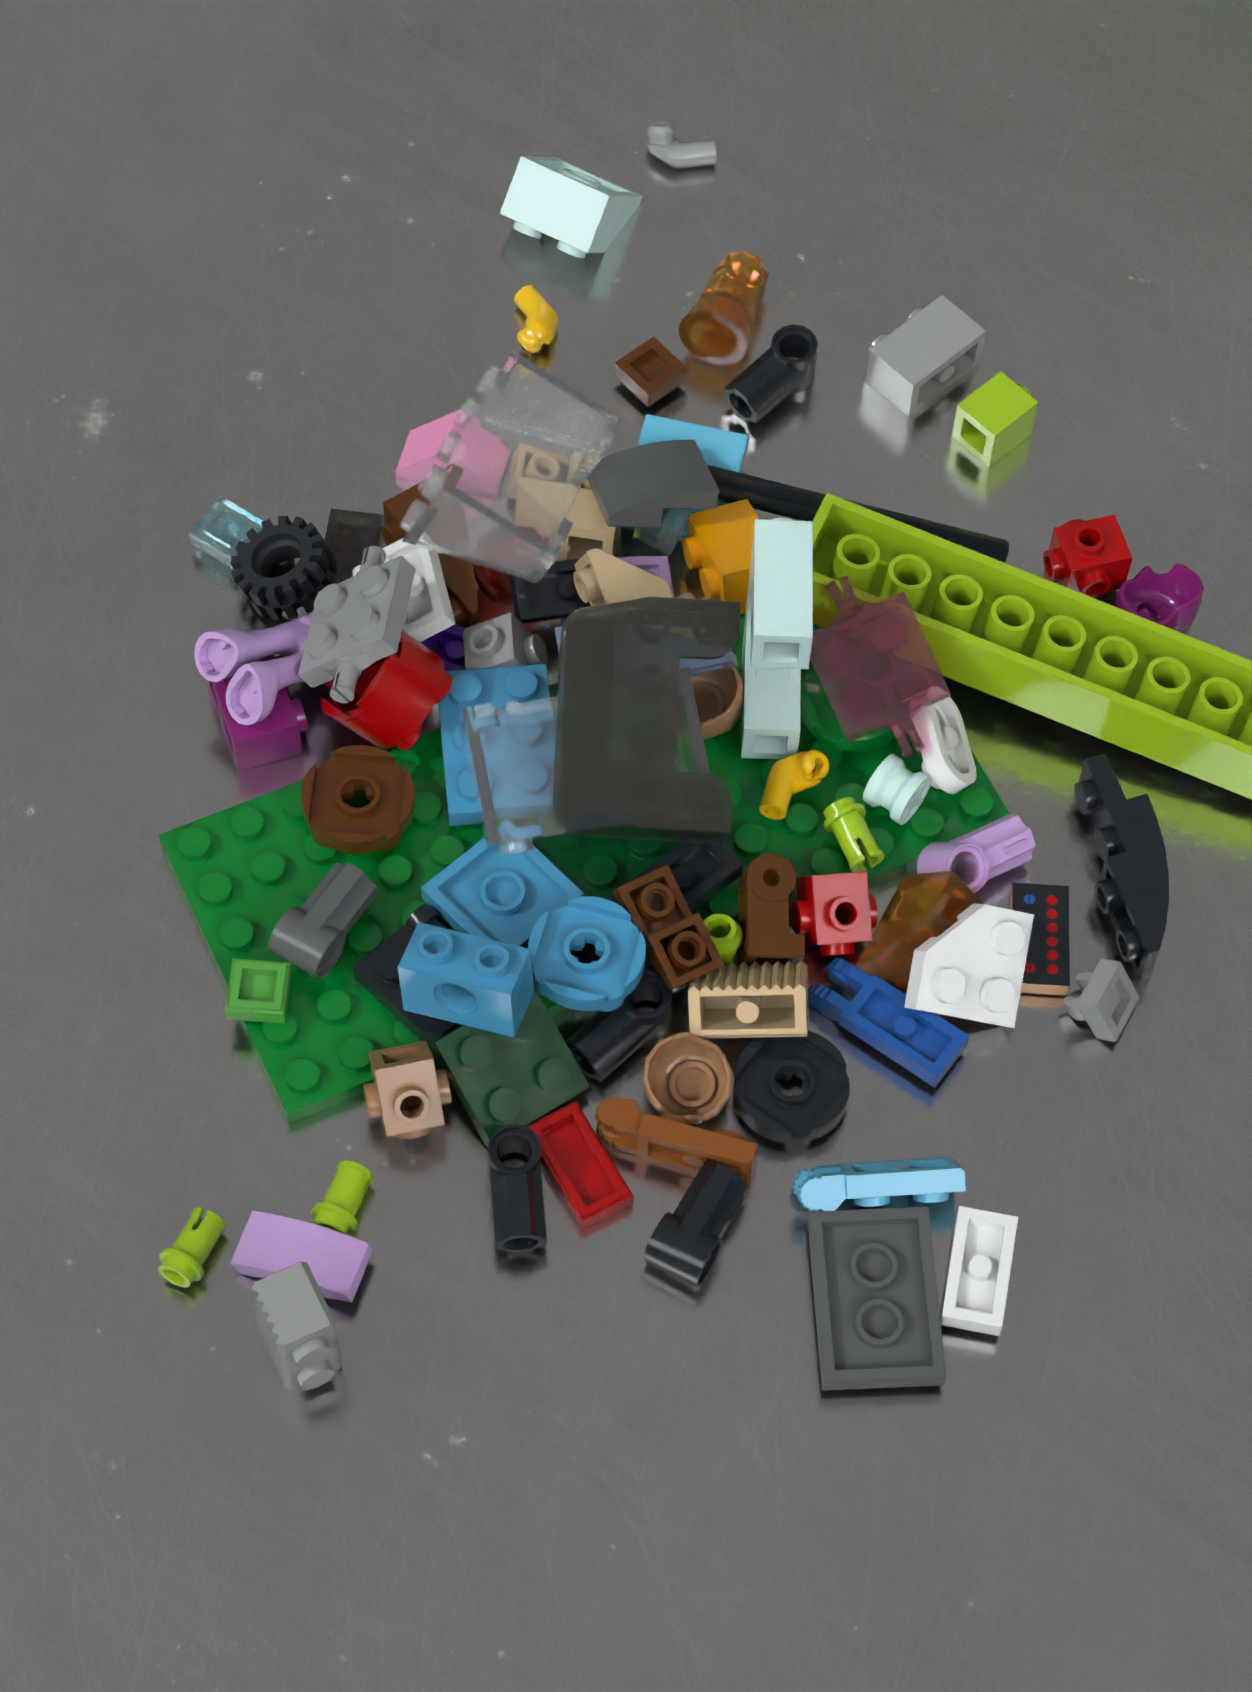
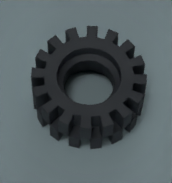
[230,516,337,620]

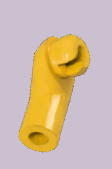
[514,284,559,353]

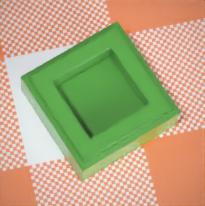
[225,958,292,1024]

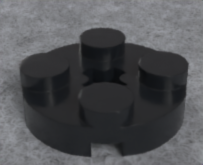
[733,1030,850,1148]

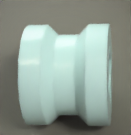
[862,754,932,825]

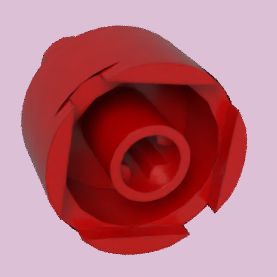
[321,630,452,750]

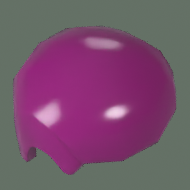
[1116,563,1204,633]

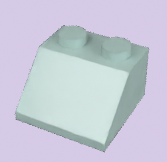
[500,156,643,258]

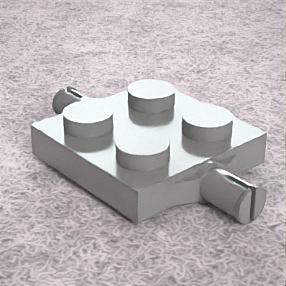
[298,546,415,703]

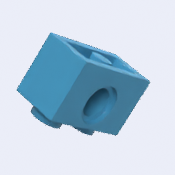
[398,922,534,1038]

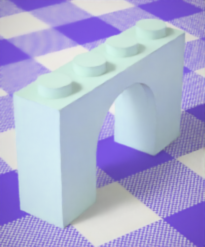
[741,517,813,759]

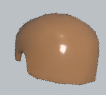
[660,667,744,739]
[642,1032,733,1125]

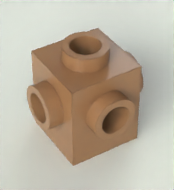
[363,1040,452,1139]

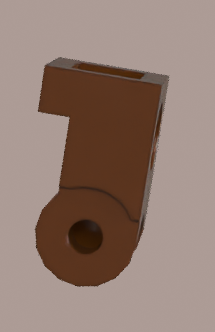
[738,853,805,967]

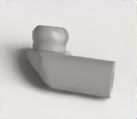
[646,121,717,169]

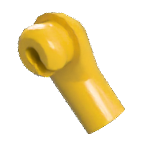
[759,750,829,820]

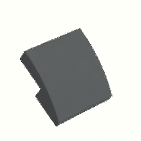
[586,440,719,527]

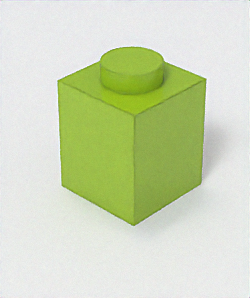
[952,371,1039,467]

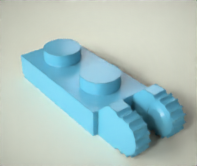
[791,1156,966,1212]

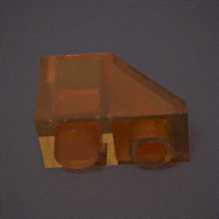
[857,871,983,994]

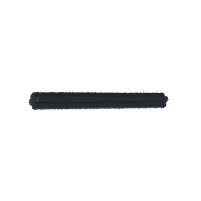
[707,465,1009,563]

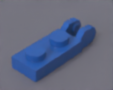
[808,957,969,1088]

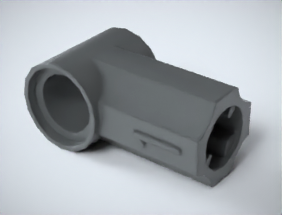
[268,862,377,979]

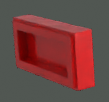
[526,1101,634,1231]

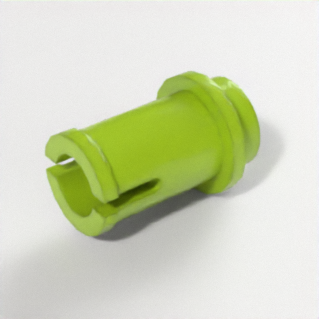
[823,797,885,873]
[703,914,743,966]
[311,1160,374,1235]
[158,1207,227,1288]

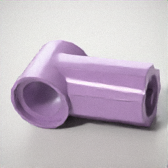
[916,814,1036,894]

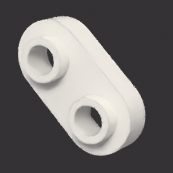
[909,687,977,794]

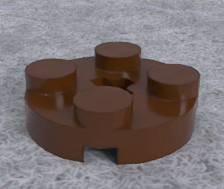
[301,745,415,854]

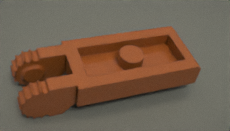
[595,1095,758,1186]

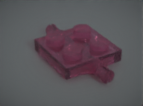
[810,576,951,757]

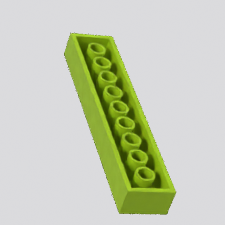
[813,493,1252,800]

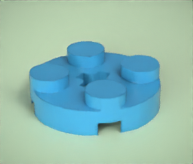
[528,896,646,1012]

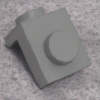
[463,612,548,670]

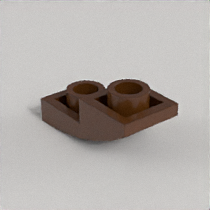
[612,865,724,990]

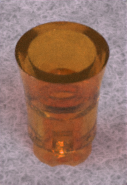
[679,251,769,365]

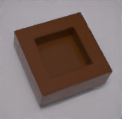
[614,336,688,407]

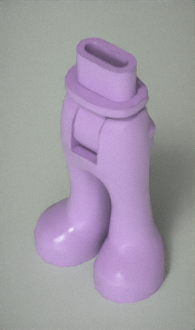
[194,612,313,726]

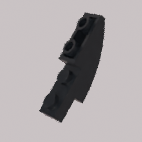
[1074,753,1169,980]

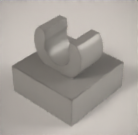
[1063,959,1140,1042]

